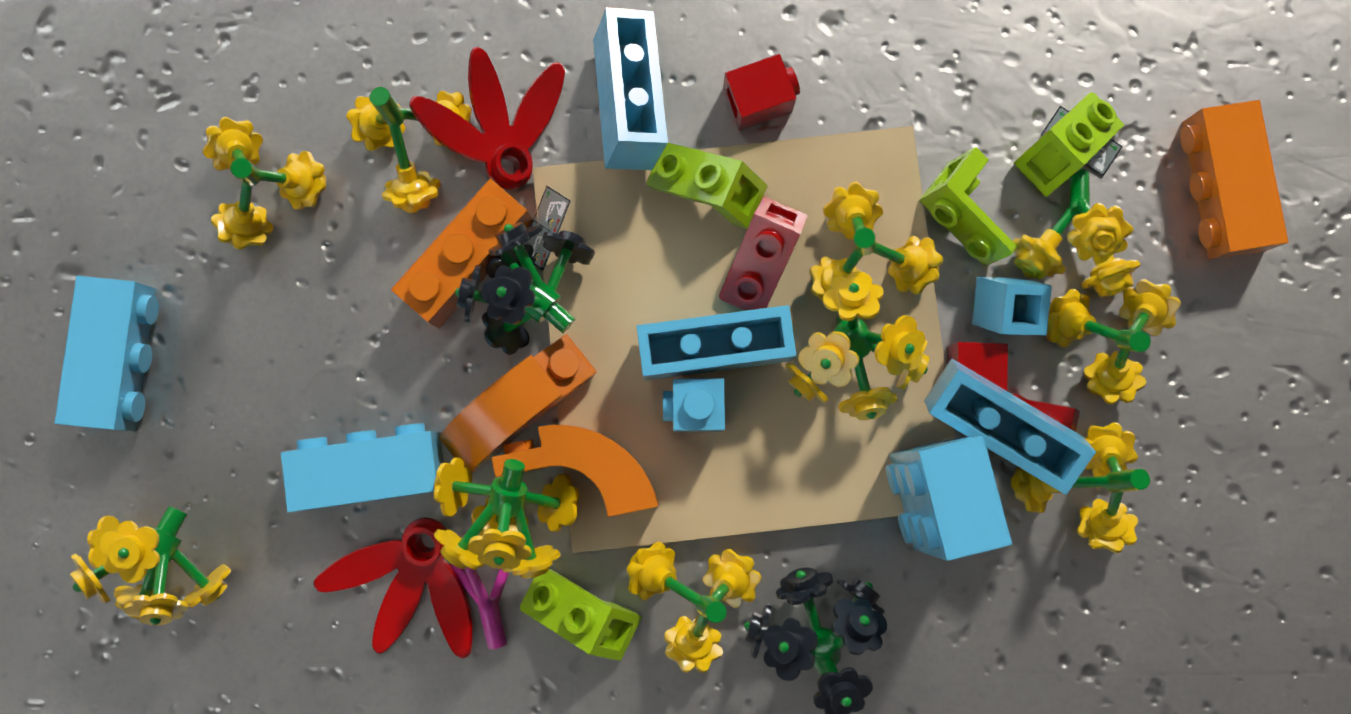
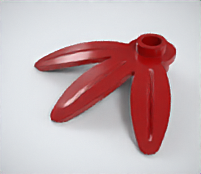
[409,47,565,190]
[313,517,472,659]

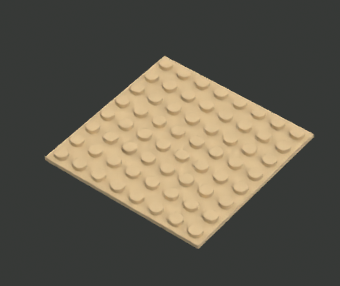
[532,126,955,553]

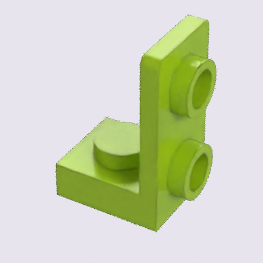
[1013,92,1124,197]
[646,142,768,229]
[919,146,1017,266]
[520,569,643,661]

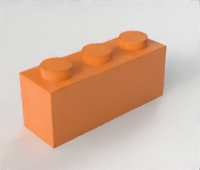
[1180,100,1289,260]
[391,178,533,329]

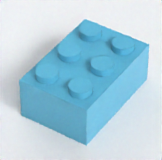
[886,435,1012,561]

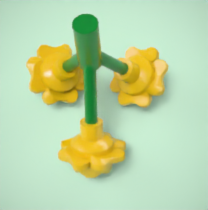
[346,87,472,213]
[202,117,326,250]
[1013,169,1141,297]
[809,181,943,301]
[1047,279,1181,405]
[1011,422,1150,553]
[627,541,762,673]

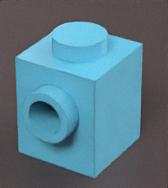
[972,277,1052,335]
[663,378,725,432]

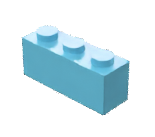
[593,8,668,170]
[54,276,159,431]
[636,305,797,381]
[924,358,1096,495]
[281,423,444,512]

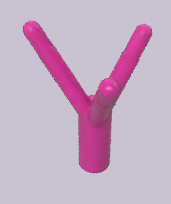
[449,563,509,649]

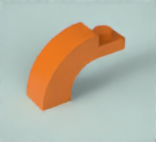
[439,333,597,473]
[492,425,659,517]

